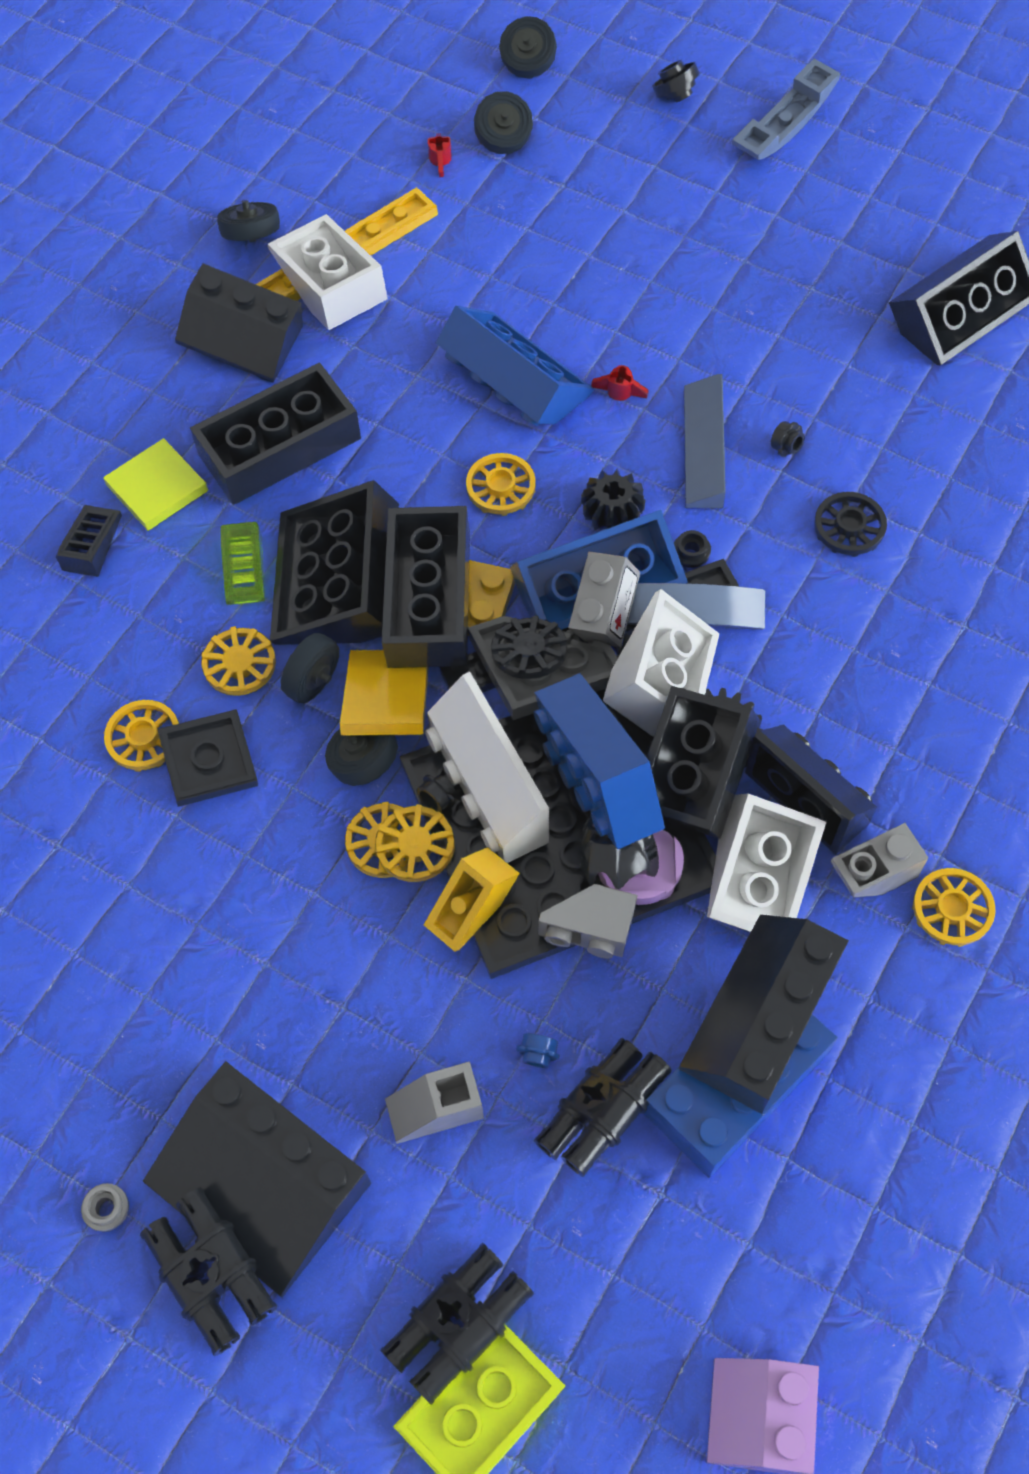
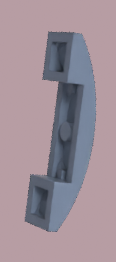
[732,58,840,160]
[627,583,765,630]

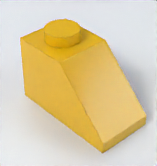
[424,847,520,952]

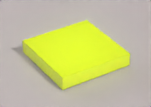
[103,438,209,531]

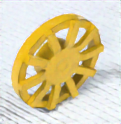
[466,453,536,516]
[201,626,276,696]
[104,700,179,772]
[345,802,421,878]
[375,804,455,882]

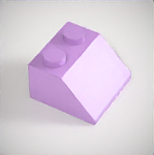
[706,1358,819,1474]

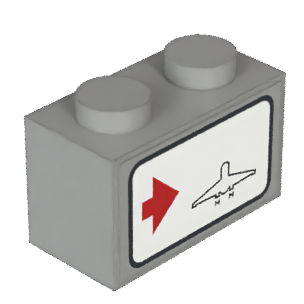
[568,551,641,648]

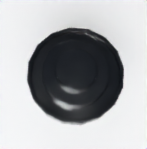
[652,60,700,102]

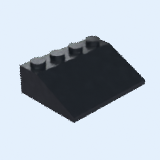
[270,480,399,645]
[143,1061,371,1297]

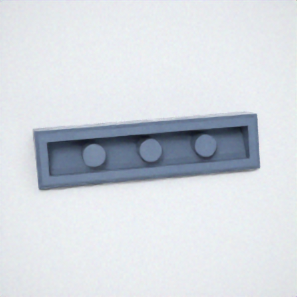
[684,374,726,508]

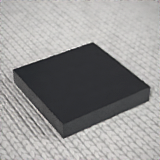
[157,709,258,807]

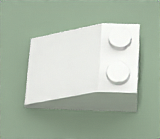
[268,214,388,330]
[603,589,719,737]
[707,793,826,932]

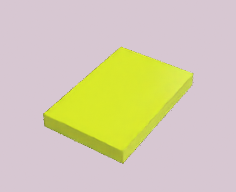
[393,1324,565,1474]

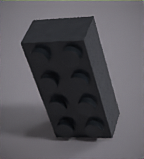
[190,362,361,505]
[382,506,470,668]

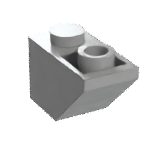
[830,823,928,898]
[538,884,638,959]
[385,1061,484,1144]

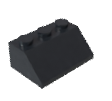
[175,263,303,383]
[647,686,760,839]
[745,724,877,855]

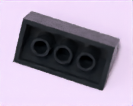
[888,231,1029,365]
[679,914,849,1114]

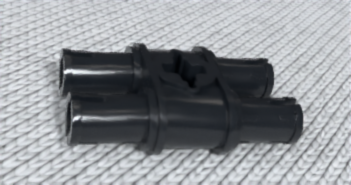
[534,1038,672,1177]
[140,1187,277,1356]
[380,1243,534,1405]

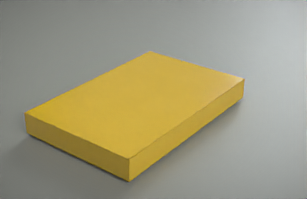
[340,650,429,736]

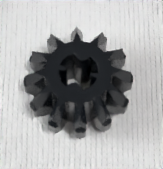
[581,469,645,530]

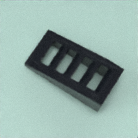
[56,505,122,577]

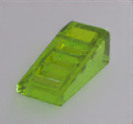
[220,522,265,605]

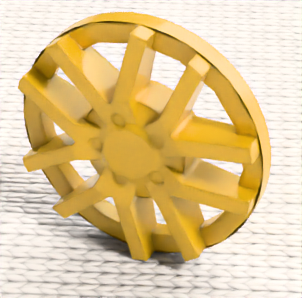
[912,868,995,947]

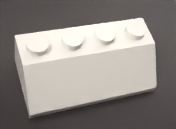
[425,672,549,863]

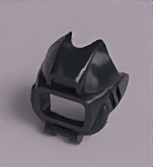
[580,815,659,889]

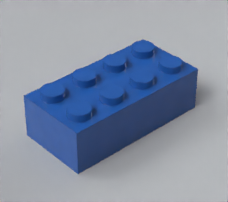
[533,673,665,850]
[644,1014,838,1178]

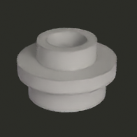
[81,1183,129,1232]

